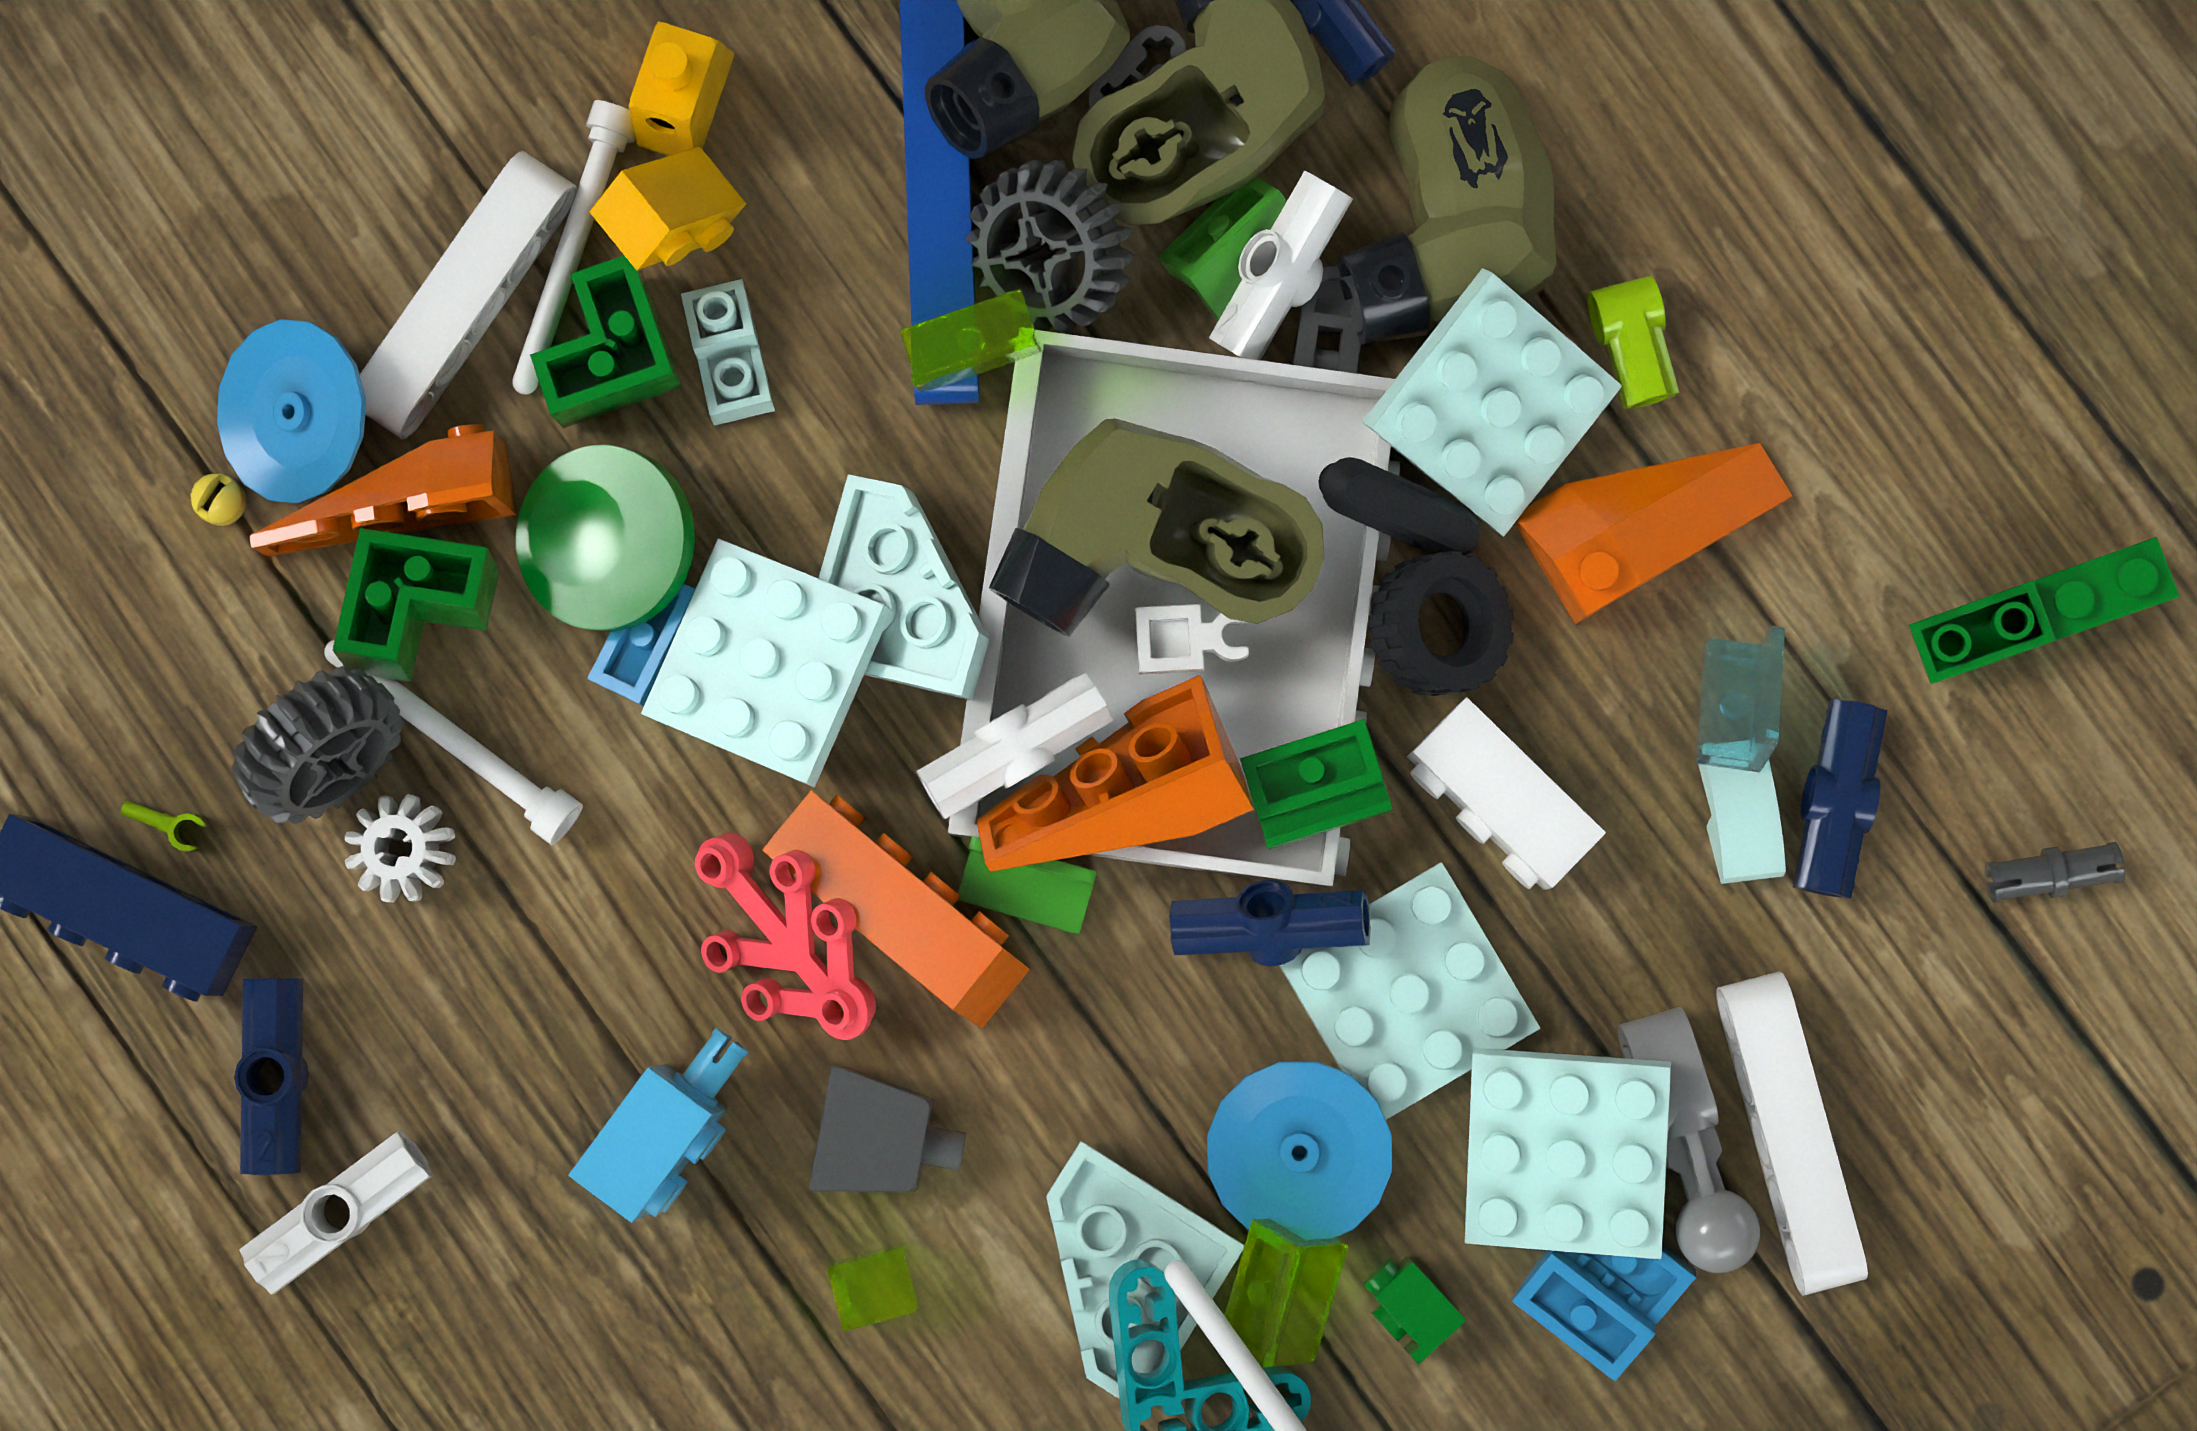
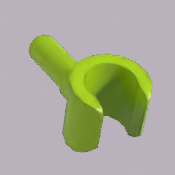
[121,800,209,852]

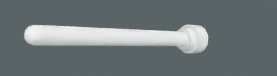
[512,100,635,395]
[324,640,583,845]
[1164,1260,1307,1431]

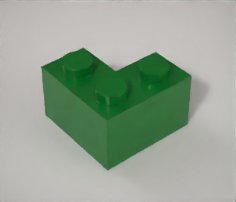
[530,255,682,428]
[332,528,499,682]

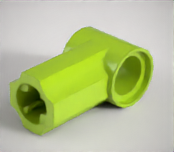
[1587,276,1680,410]

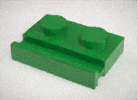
[1240,719,1394,850]

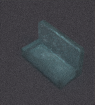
[1696,626,1785,773]

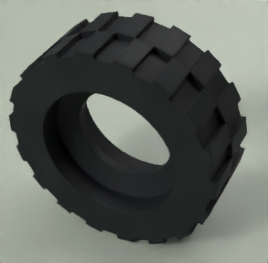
[1368,551,1514,696]

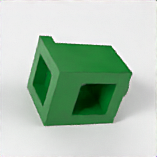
[1363,1256,1466,1365]

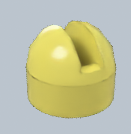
[190,473,247,526]

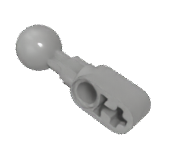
[1617,1007,1760,1273]

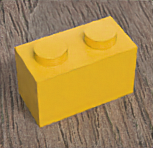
[589,146,746,271]

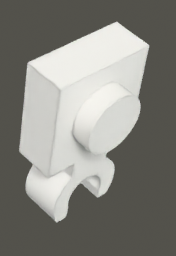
[1135,604,1249,675]

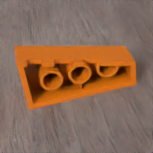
[762,790,1030,1029]

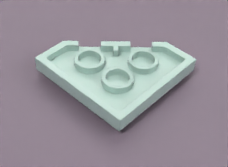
[818,474,990,701]
[1046,1140,1245,1399]

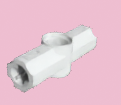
[1209,171,1353,360]
[916,673,1114,819]
[239,1131,434,1295]

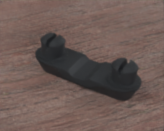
[1318,457,1480,556]

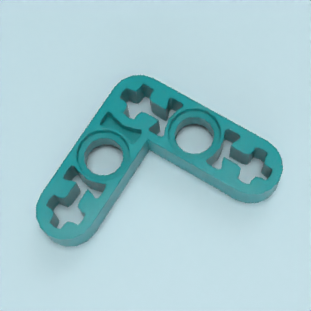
[1109,1260,1311,1431]

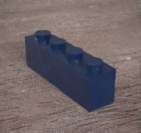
[0,814,258,1002]

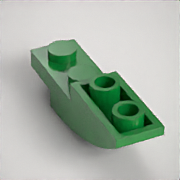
[1908,537,2180,685]

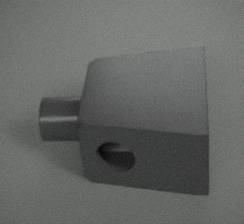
[809,1065,966,1192]

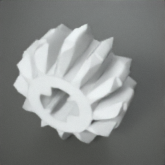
[345,794,456,903]

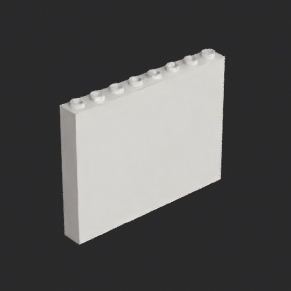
[948,328,1400,888]

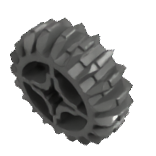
[964,160,1135,333]
[231,666,405,824]

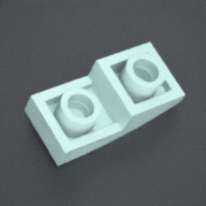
[681,279,775,426]
[1697,740,1786,884]

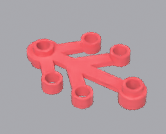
[695,832,876,1040]

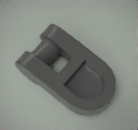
[1291,266,1363,374]

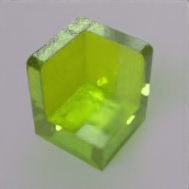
[827,1242,919,1332]

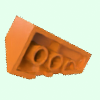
[250,424,517,557]
[1514,443,1793,625]
[976,675,1254,872]

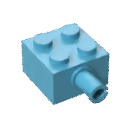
[568,1027,749,1223]

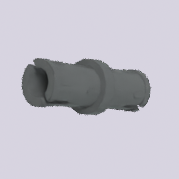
[1985,842,2125,903]

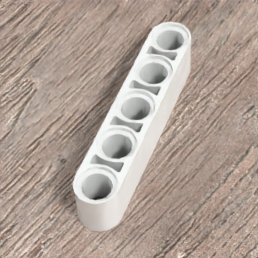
[360,151,578,439]
[1716,971,1868,1296]

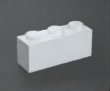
[1407,697,1606,890]

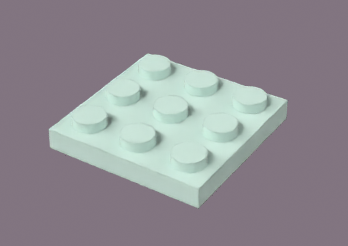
[1362,268,1622,537]
[641,539,892,788]
[1279,862,1541,1120]
[1465,1048,1671,1259]

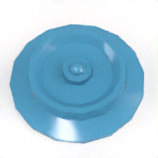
[217,319,366,504]
[1207,1061,1392,1244]

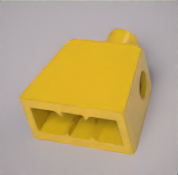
[629,21,734,156]

